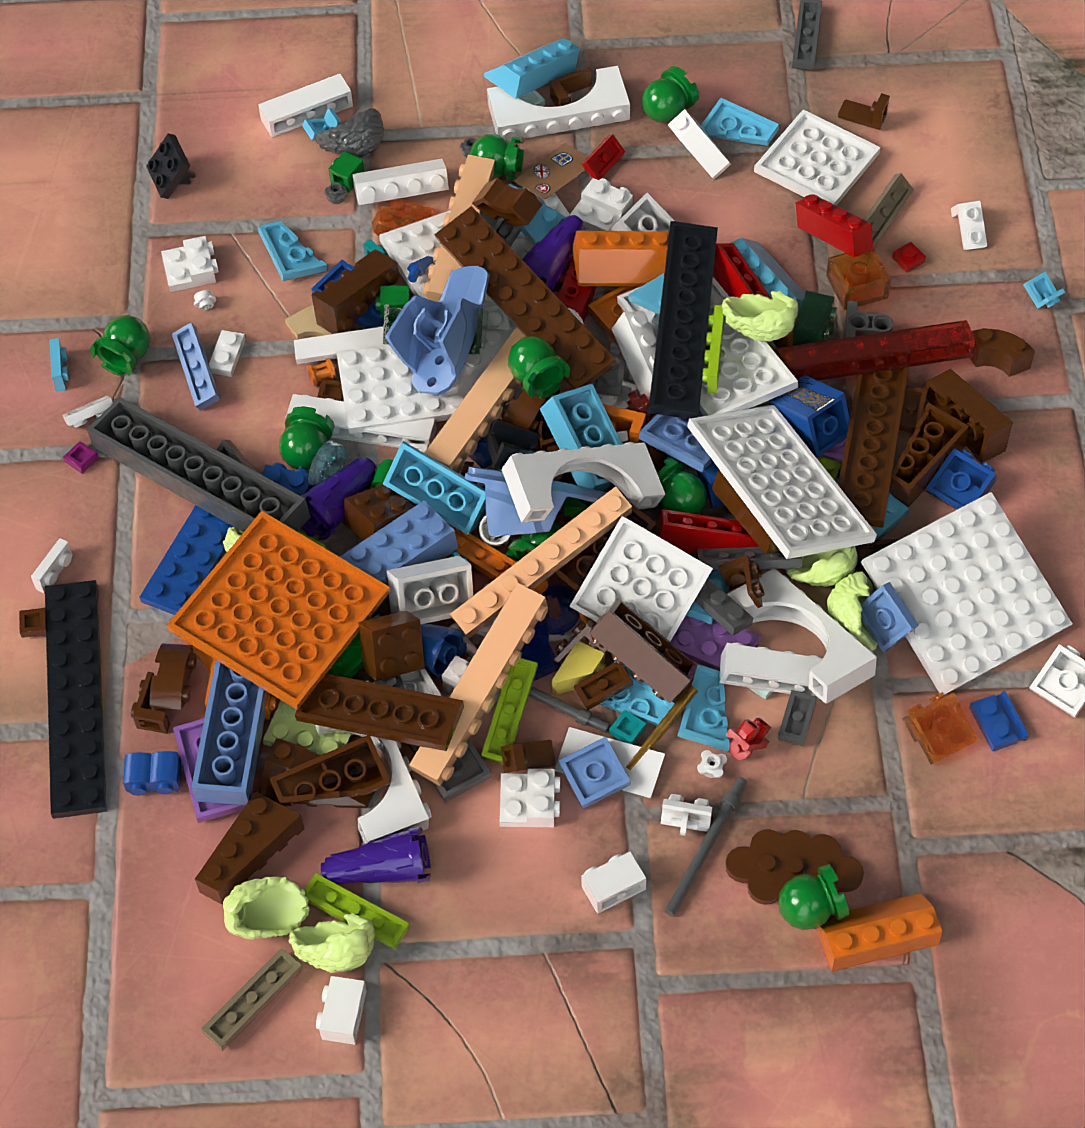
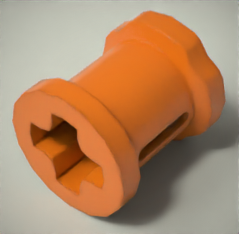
[306,358,337,386]

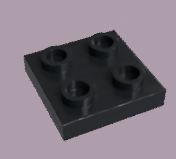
[146,133,196,199]

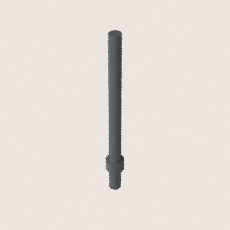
[466,656,610,733]
[664,777,747,917]

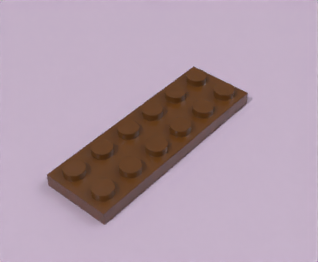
[295,674,464,751]

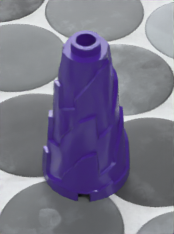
[522,215,584,292]
[299,458,376,540]
[321,827,431,884]

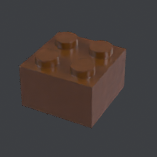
[343,485,414,541]
[358,610,425,681]

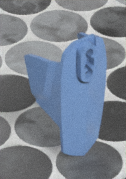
[386,266,490,396]
[465,467,607,536]

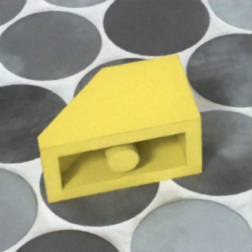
[552,641,607,695]

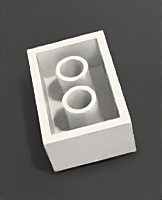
[387,556,473,624]

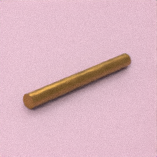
[626,685,698,771]

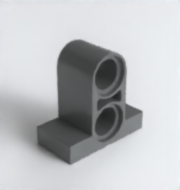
[843,301,894,354]

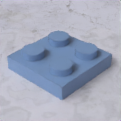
[860,582,919,652]
[558,737,631,809]

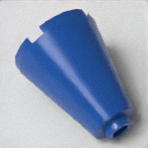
[421,623,467,679]

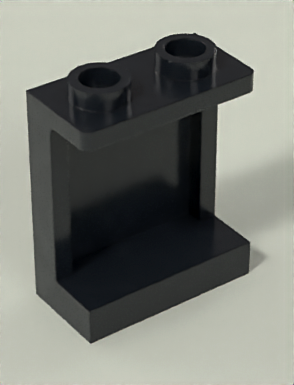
[485,419,540,470]

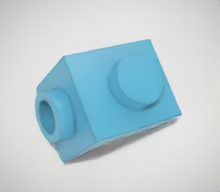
[302,108,341,141]
[1023,272,1065,309]

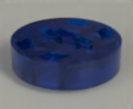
[534,585,579,636]

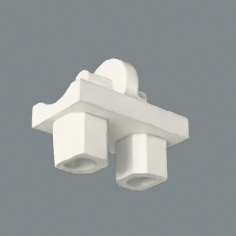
[661,794,712,836]

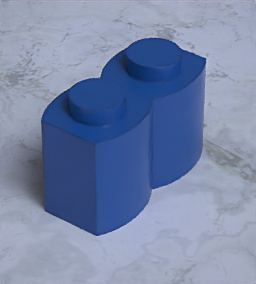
[123,751,182,796]

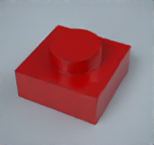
[892,242,926,273]

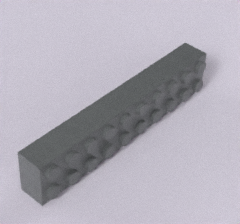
[87,397,311,532]

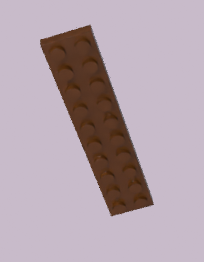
[434,206,617,389]
[838,337,913,528]

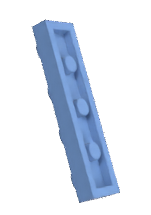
[172,322,220,411]

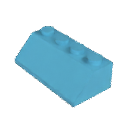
[484,38,580,99]
[731,238,815,316]
[540,384,622,491]
[383,441,486,535]

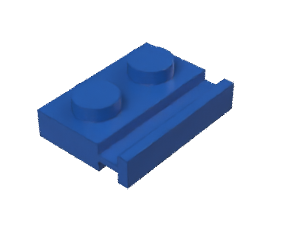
[969,691,1029,752]

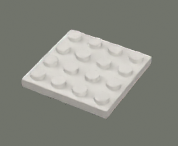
[754,110,881,206]
[570,516,713,642]

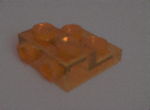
[372,198,434,237]
[902,692,979,765]

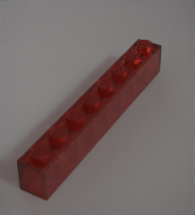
[777,320,975,381]

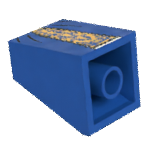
[769,375,850,458]

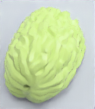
[722,290,799,341]
[786,546,857,587]
[827,572,878,651]
[223,876,310,940]
[289,912,375,973]

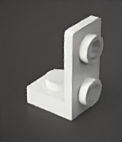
[951,201,987,251]

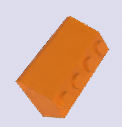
[572,231,669,286]
[817,893,943,972]

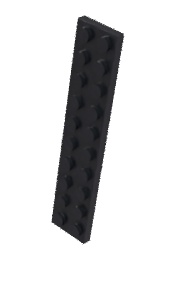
[648,221,718,419]
[45,580,107,819]

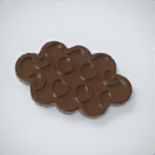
[725,829,864,905]

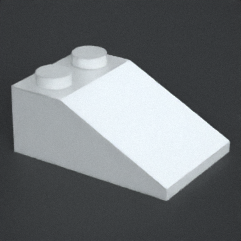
[609,193,675,231]

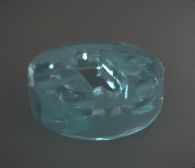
[308,440,350,486]

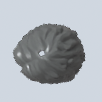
[316,108,384,156]

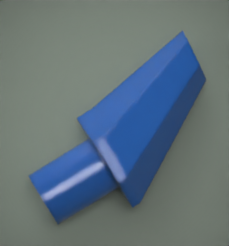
[407,256,434,283]

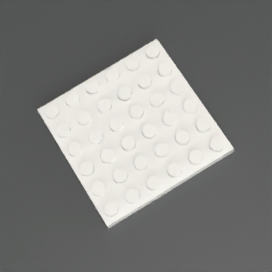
[861,492,1073,697]

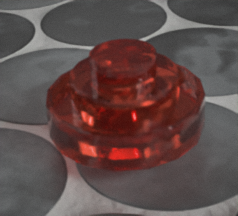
[625,390,653,425]

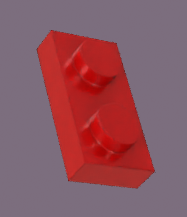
[581,134,626,180]

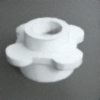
[697,750,727,778]

